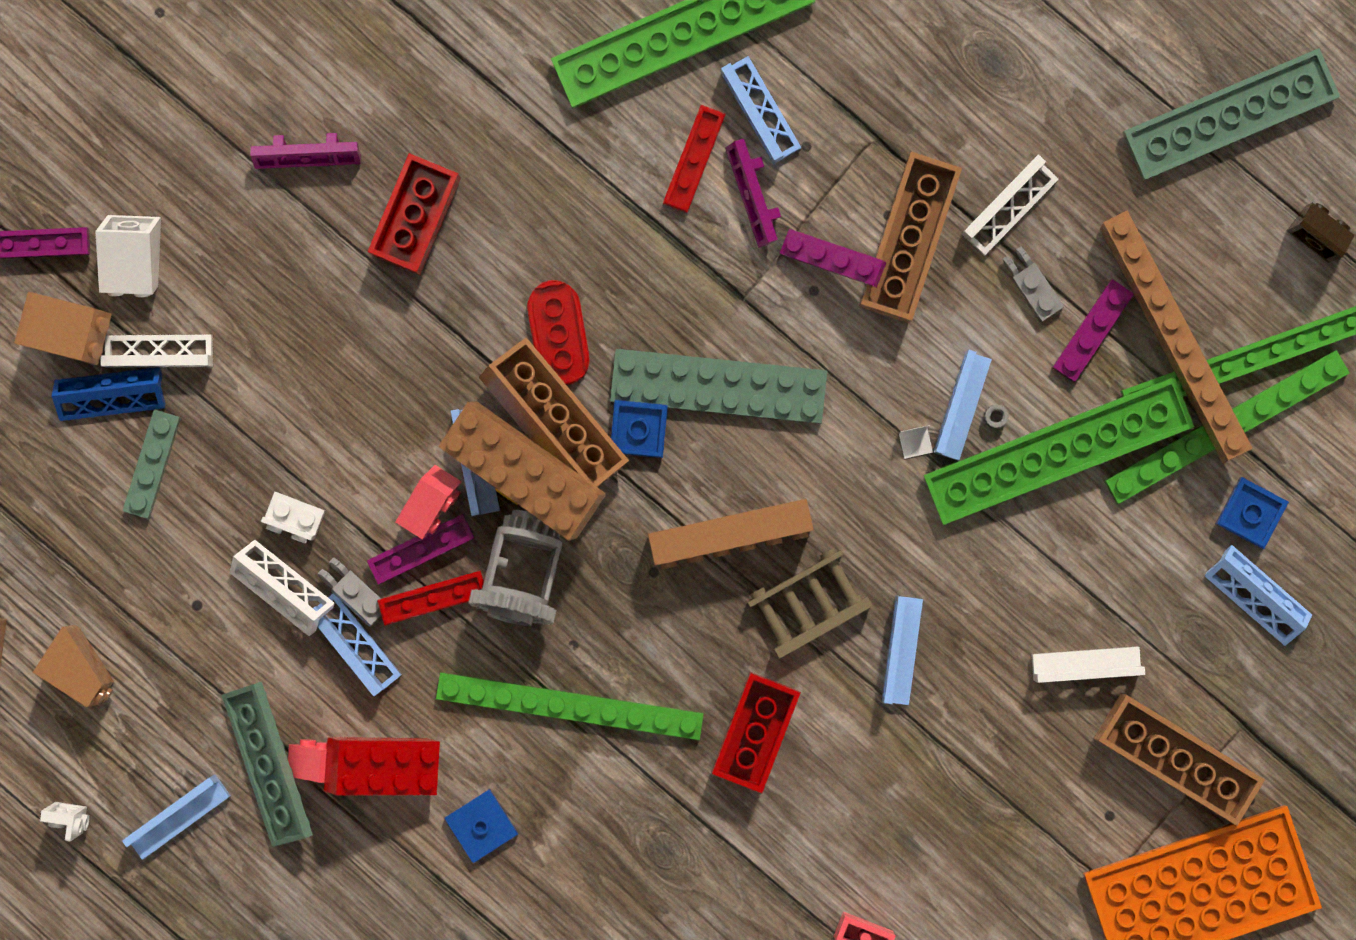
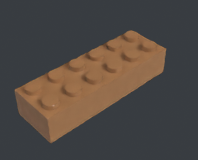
[859,151,962,323]
[478,338,629,487]
[438,401,606,540]
[648,499,814,569]
[1094,693,1265,826]

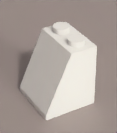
[96,215,161,297]

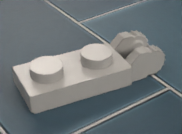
[1002,247,1064,322]
[318,558,381,627]

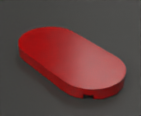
[527,280,590,386]

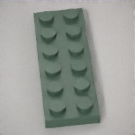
[222,681,313,847]

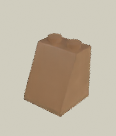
[14,291,111,365]
[33,625,114,708]

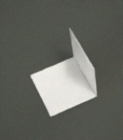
[899,425,933,459]

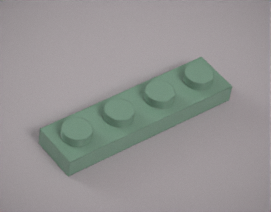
[123,409,181,519]

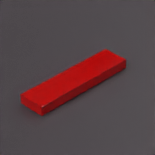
[663,104,726,213]
[377,570,484,626]

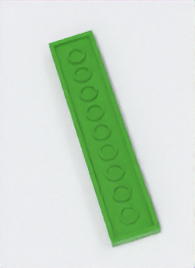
[551,0,815,109]
[923,377,1194,525]

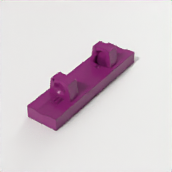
[250,133,361,169]
[725,139,781,248]

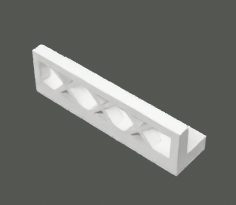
[962,154,1058,256]
[101,335,213,368]
[229,540,335,636]
[1031,646,1145,683]

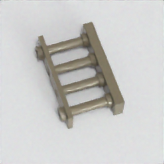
[747,548,873,659]

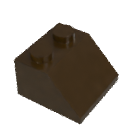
[1286,202,1355,263]

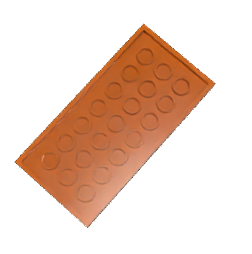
[1083,805,1322,940]

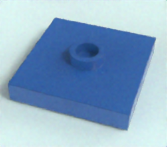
[611,400,668,458]
[1215,477,1289,549]
[444,789,519,863]

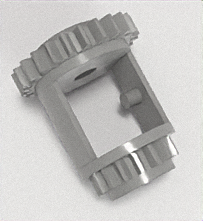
[468,510,563,626]

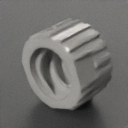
[984,404,1009,428]

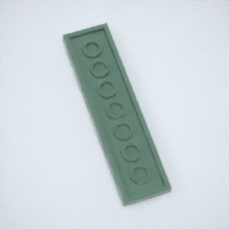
[1122,48,1340,181]
[610,349,827,424]

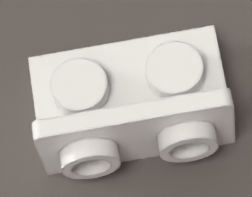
[261,492,326,543]
[40,802,89,842]

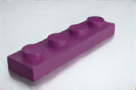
[0,227,90,259]
[780,229,886,288]
[1052,279,1134,382]
[367,514,475,585]

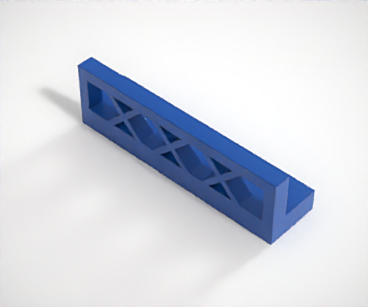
[52,367,166,421]

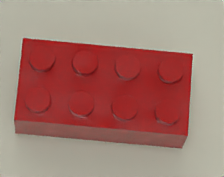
[367,153,461,275]
[711,672,801,793]
[324,737,440,795]

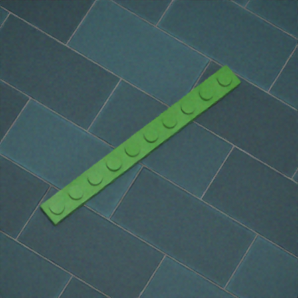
[1120,306,1356,397]
[1104,350,1350,504]
[436,672,704,740]

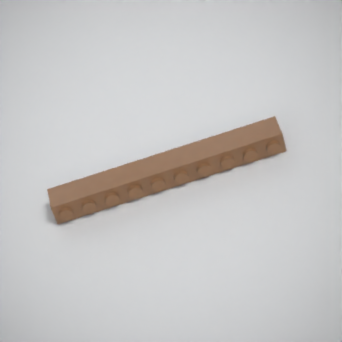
[1100,211,1253,464]

